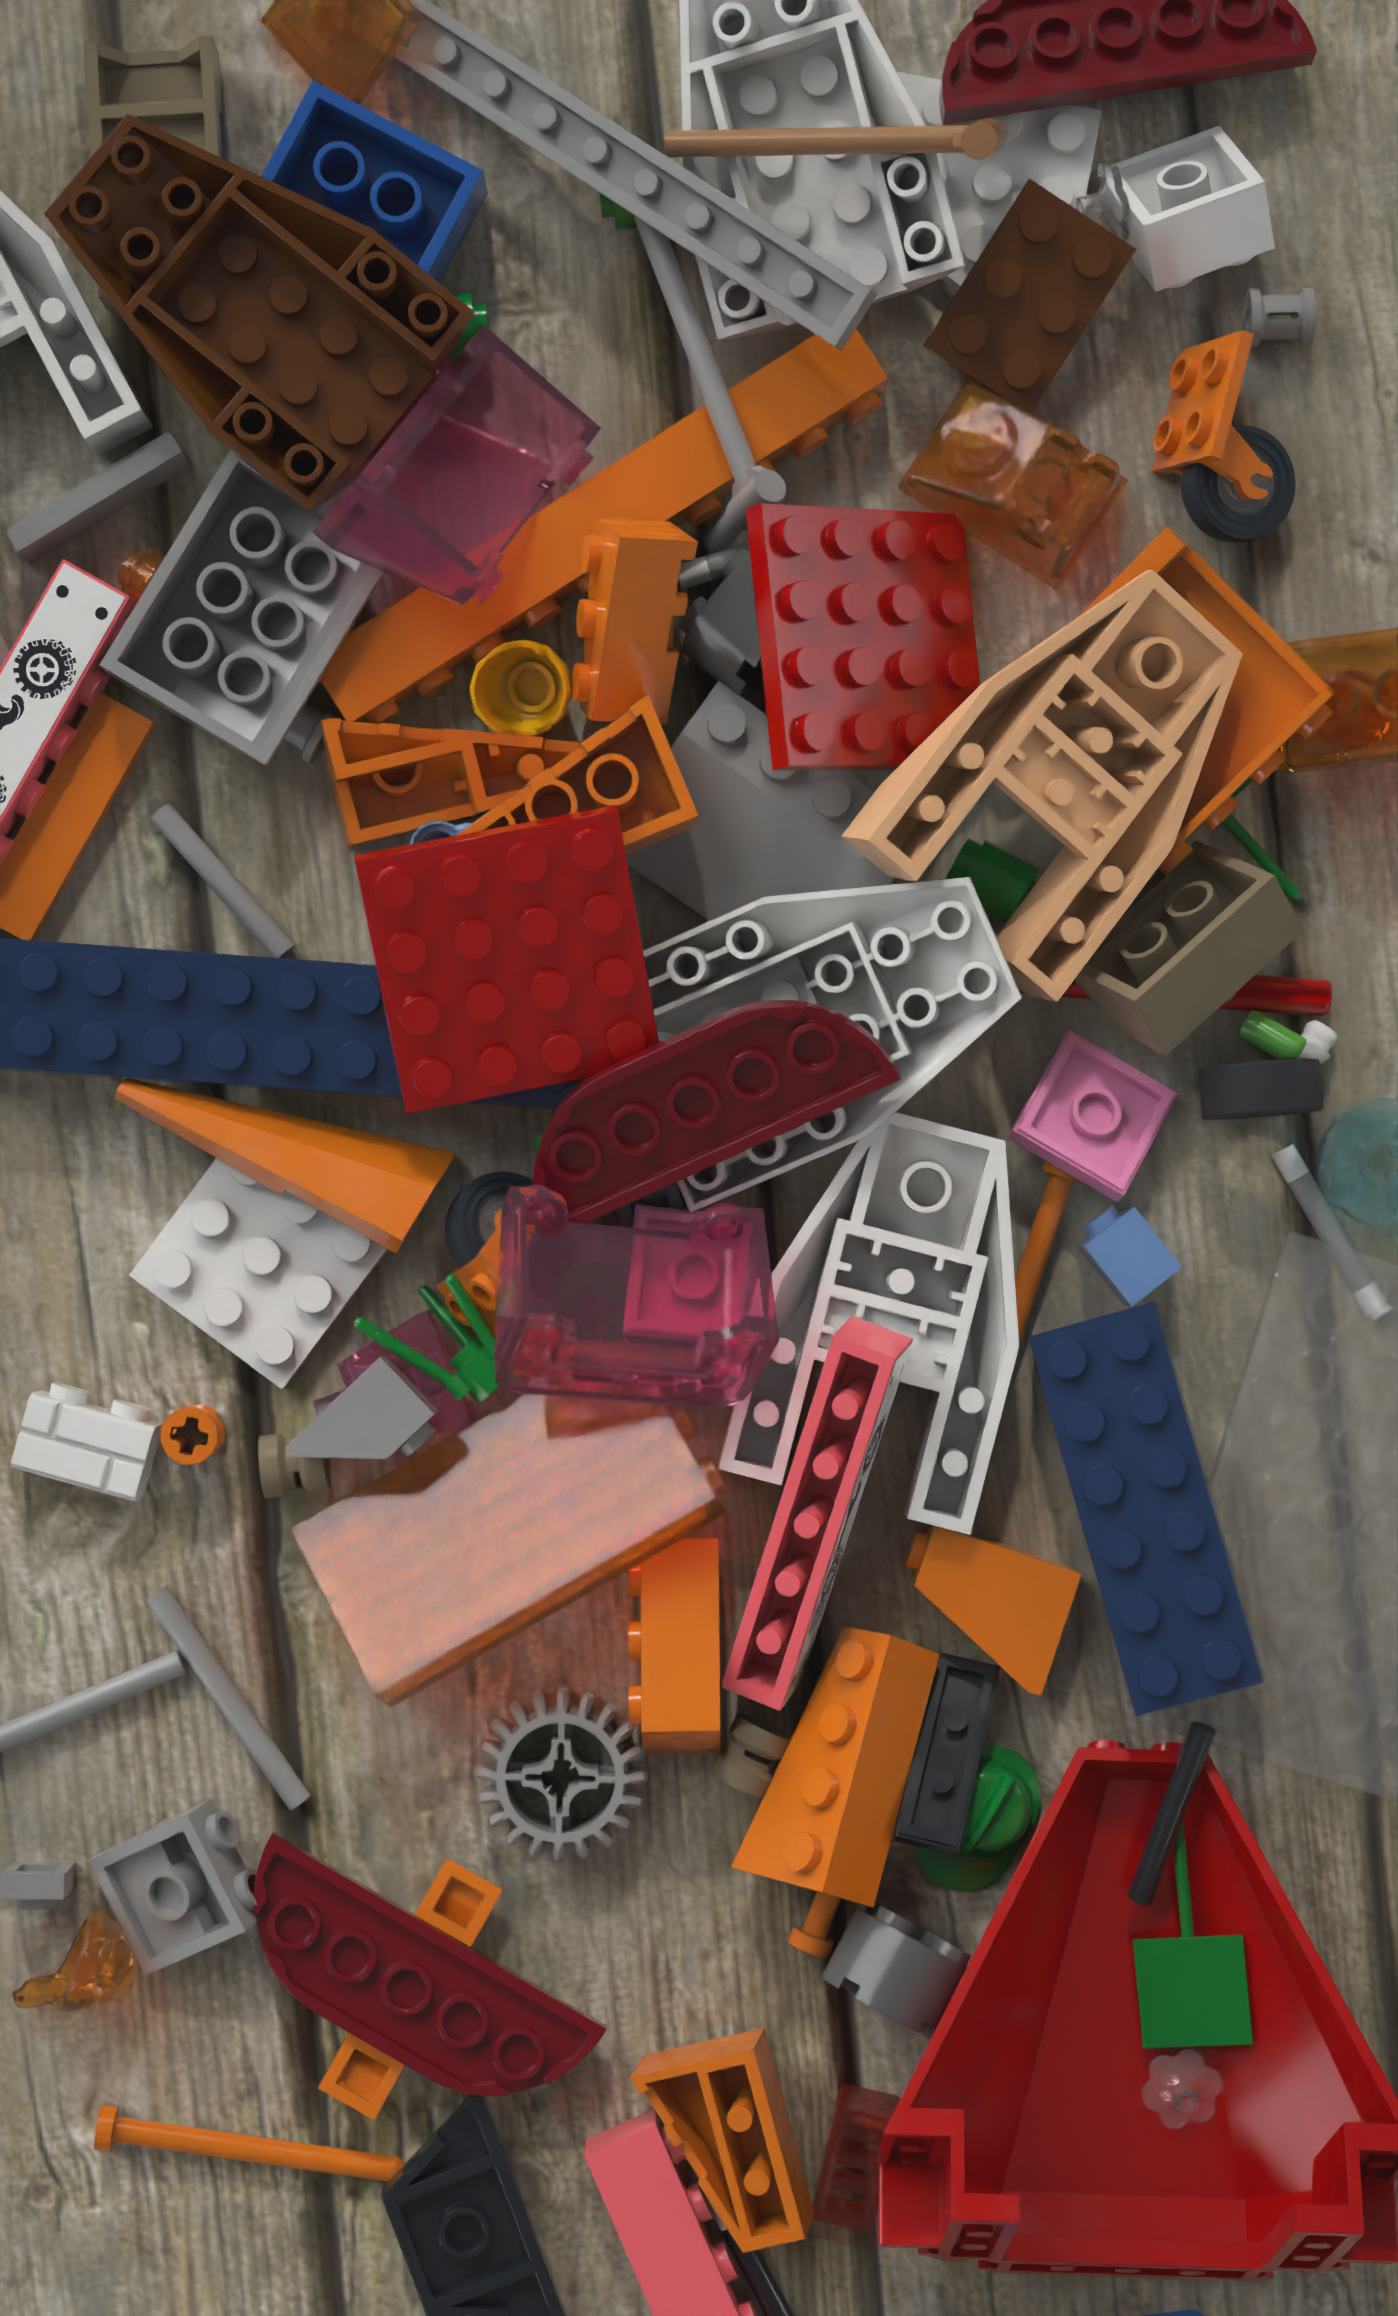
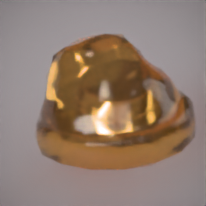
[12,1907,139,2014]

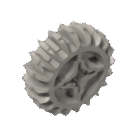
[474,1685,648,1862]

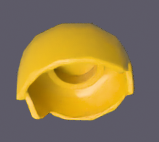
[469,640,572,736]

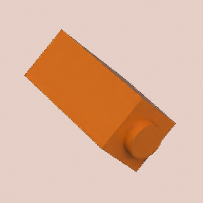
[904,1524,1082,1697]

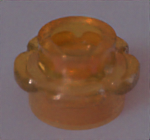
[118,546,164,604]

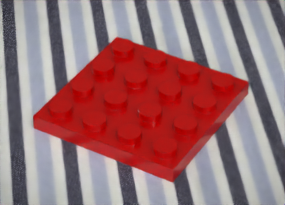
[746,503,980,771]
[354,805,659,1114]

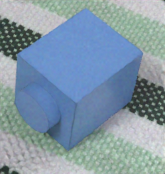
[1077,1205,1182,1307]

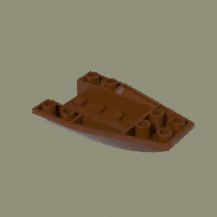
[44,114,474,514]

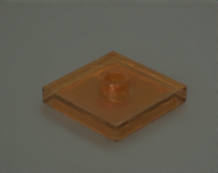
[261,0,424,105]

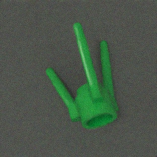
[354,1274,517,1404]

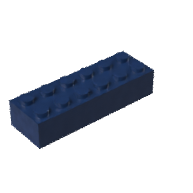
[1028,1301,1265,1716]

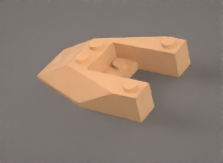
[841,570,1243,1002]

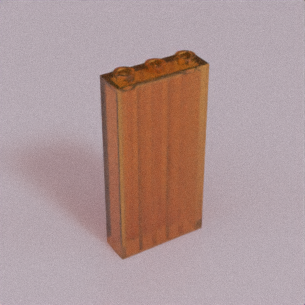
[290,1336,727,1707]

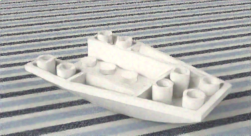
[679,0,966,341]

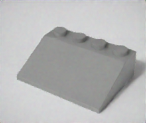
[100,450,401,766]
[626,681,896,922]

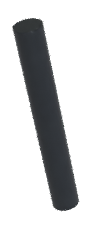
[1127,1721,1216,1906]

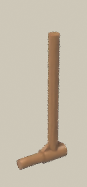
[664,118,1008,160]

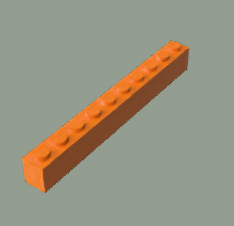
[320,329,888,724]

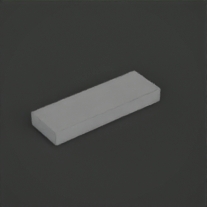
[6,432,191,564]

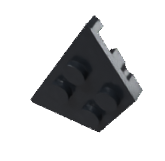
[381,2094,567,2316]

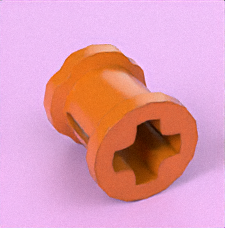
[160,1405,226,1465]

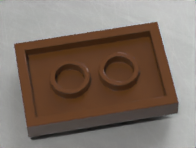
[923,178,1136,416]

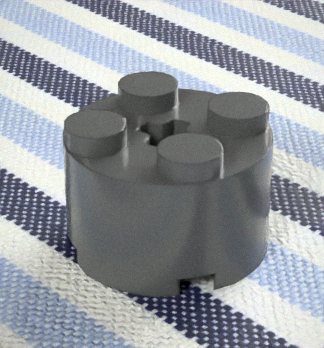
[677,548,764,701]
[821,1902,971,2039]

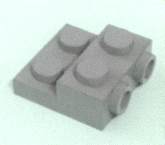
[88,1798,258,1976]

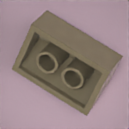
[1074,840,1303,1056]

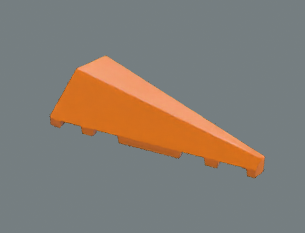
[320,718,583,849]
[115,1078,456,1254]

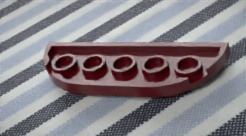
[939,0,1317,125]
[533,1000,901,1241]
[254,1832,607,2097]

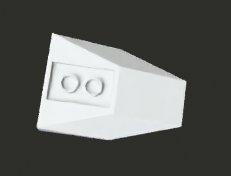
[643,877,1022,1213]

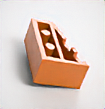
[571,517,698,724]
[628,1538,720,1755]
[629,2027,815,2253]

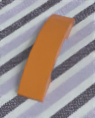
[318,1857,503,2120]

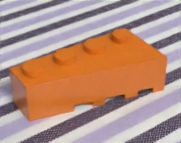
[456,694,699,855]
[731,1626,940,1907]

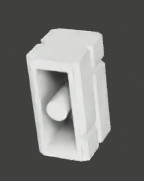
[11,1383,163,1502]

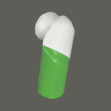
[1239,1010,1337,1064]

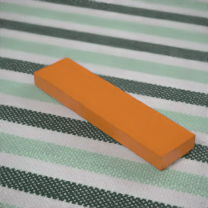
[0,692,156,940]

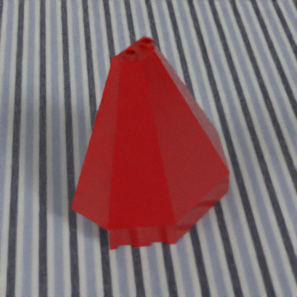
[875,1740,1398,2281]

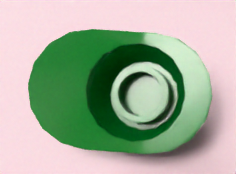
[914,1745,1041,1891]

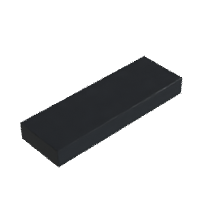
[895,1652,1001,1856]

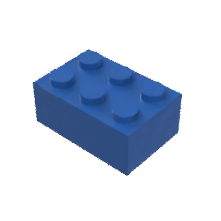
[261,80,488,283]

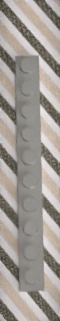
[330,0,877,351]

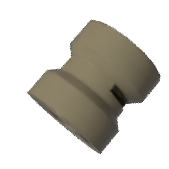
[258,1433,331,1499]
[710,1713,791,1799]

